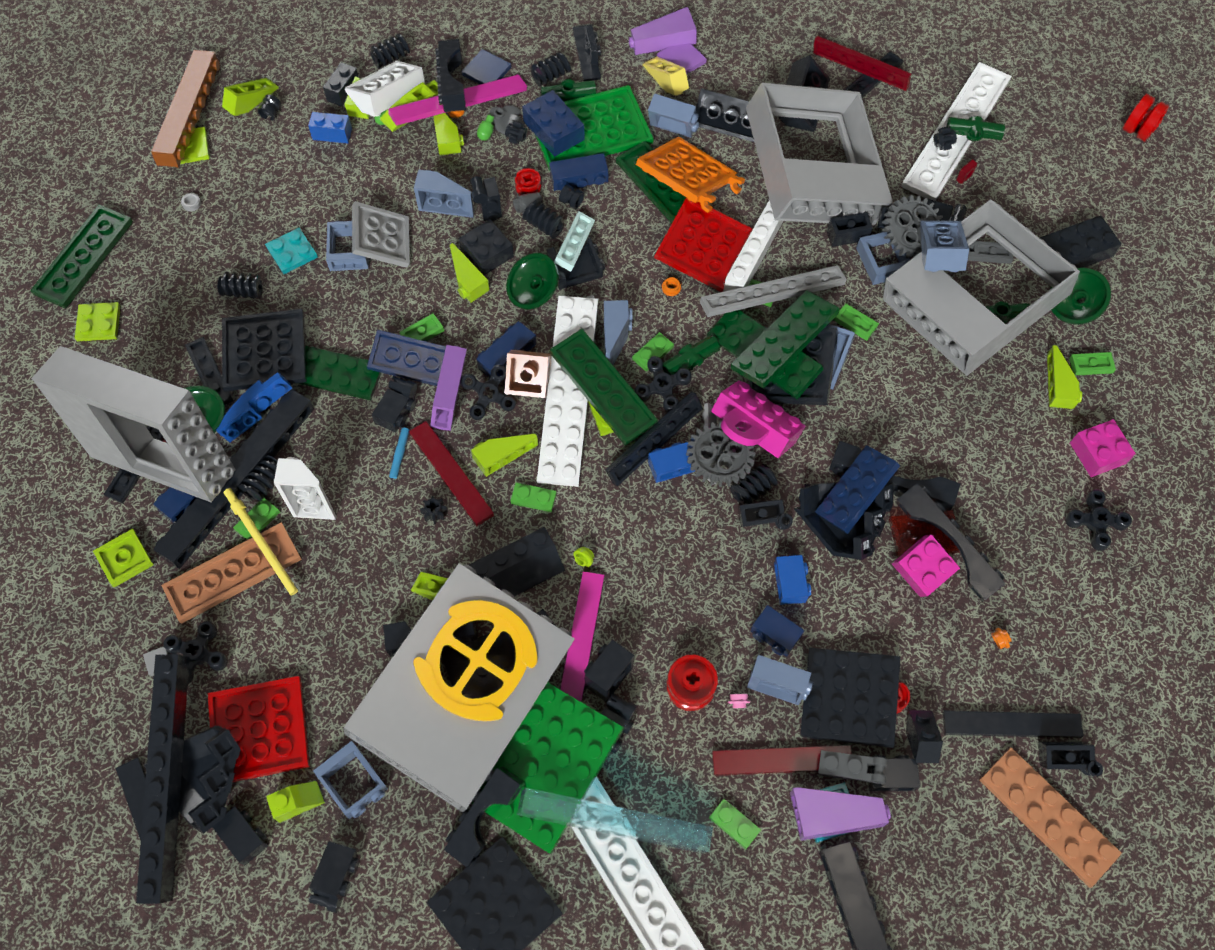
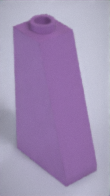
[629,7,696,55]
[430,345,467,431]
[790,788,890,841]

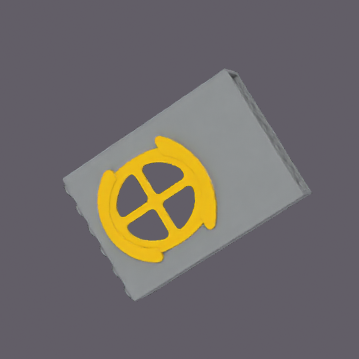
[343,563,575,812]

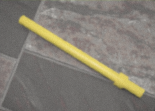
[223,488,298,596]

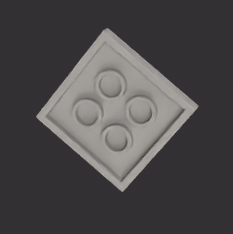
[352,201,410,268]

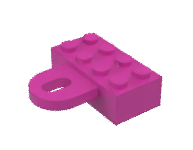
[711,380,805,458]

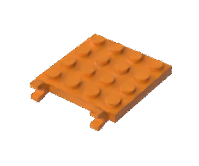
[636,136,745,213]

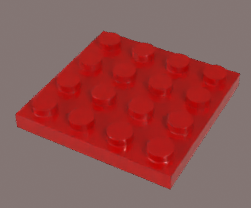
[654,197,753,292]
[208,676,310,782]

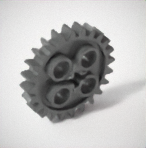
[882,195,943,259]
[686,421,755,487]

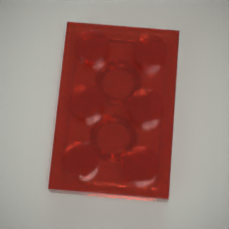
[889,510,960,558]

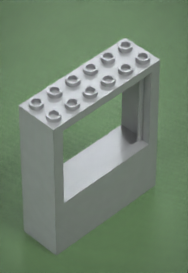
[746,83,893,225]
[883,199,1080,376]
[31,346,236,502]

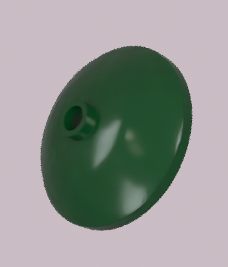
[506,253,559,310]
[1050,268,1111,325]
[184,386,225,433]

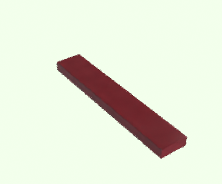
[813,36,911,91]
[409,421,494,527]
[712,745,851,776]

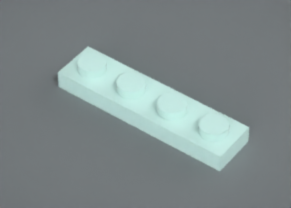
[554,211,595,271]

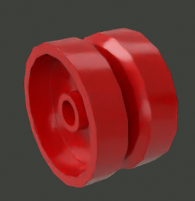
[1122,93,1170,142]
[666,655,718,711]

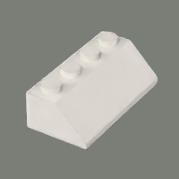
[345,61,425,117]
[274,457,336,520]

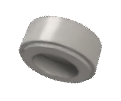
[181,193,201,211]

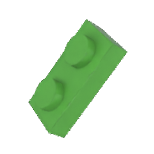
[834,303,879,341]
[399,314,444,341]
[632,332,674,372]
[1069,352,1116,375]
[510,483,557,512]
[233,498,280,540]
[709,799,761,849]

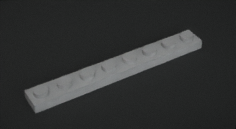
[700,265,847,317]

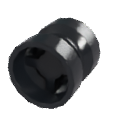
[257,95,282,121]
[559,184,584,210]

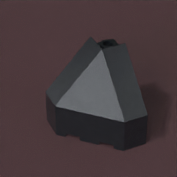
[793,482,893,560]
[143,725,240,834]

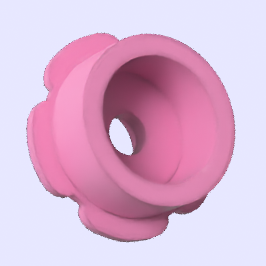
[728,694,750,708]

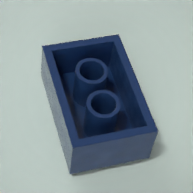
[522,90,585,157]

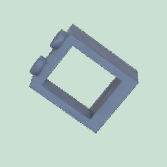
[648,94,699,138]
[326,221,369,271]
[856,231,910,285]
[747,655,813,705]
[313,741,388,819]

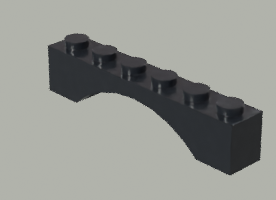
[435,39,466,112]
[829,441,961,513]
[896,483,1006,602]

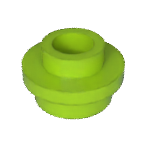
[573,547,594,567]

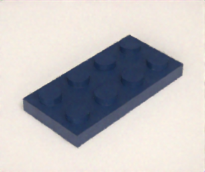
[367,330,446,386]
[815,445,900,534]

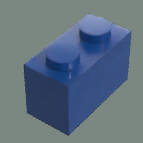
[308,112,352,143]
[648,442,695,483]
[774,555,811,605]

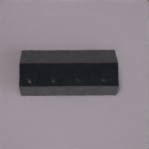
[778,55,830,132]
[696,88,754,142]
[468,527,565,597]

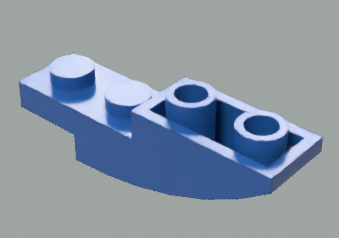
[216,372,292,442]

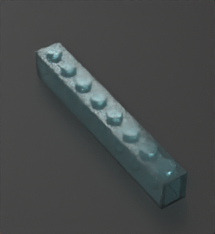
[517,788,713,853]

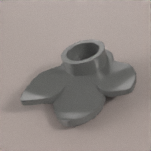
[489,105,523,135]

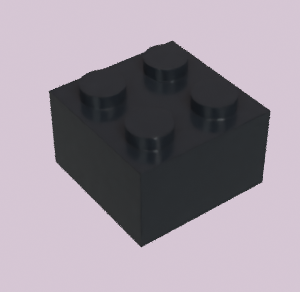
[459,219,514,275]
[584,639,635,703]

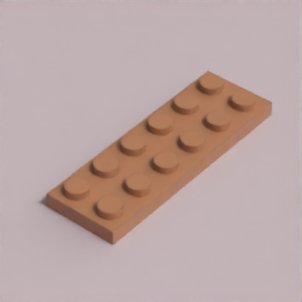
[161,522,302,624]
[979,748,1122,888]

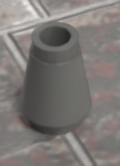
[513,192,542,213]

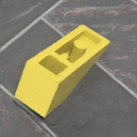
[643,57,689,96]

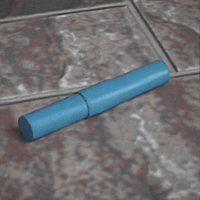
[389,428,410,479]

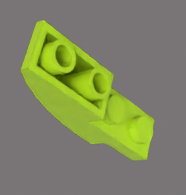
[380,80,438,132]

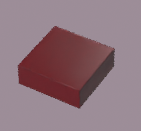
[956,159,977,184]

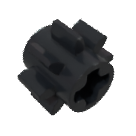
[505,121,527,145]
[933,127,957,151]
[420,496,448,524]

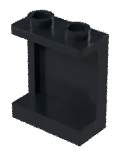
[546,238,605,290]

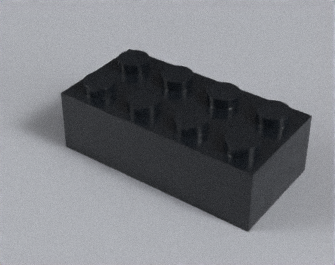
[1039,215,1122,268]

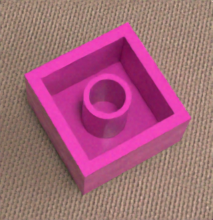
[1070,419,1136,477]
[892,534,960,597]

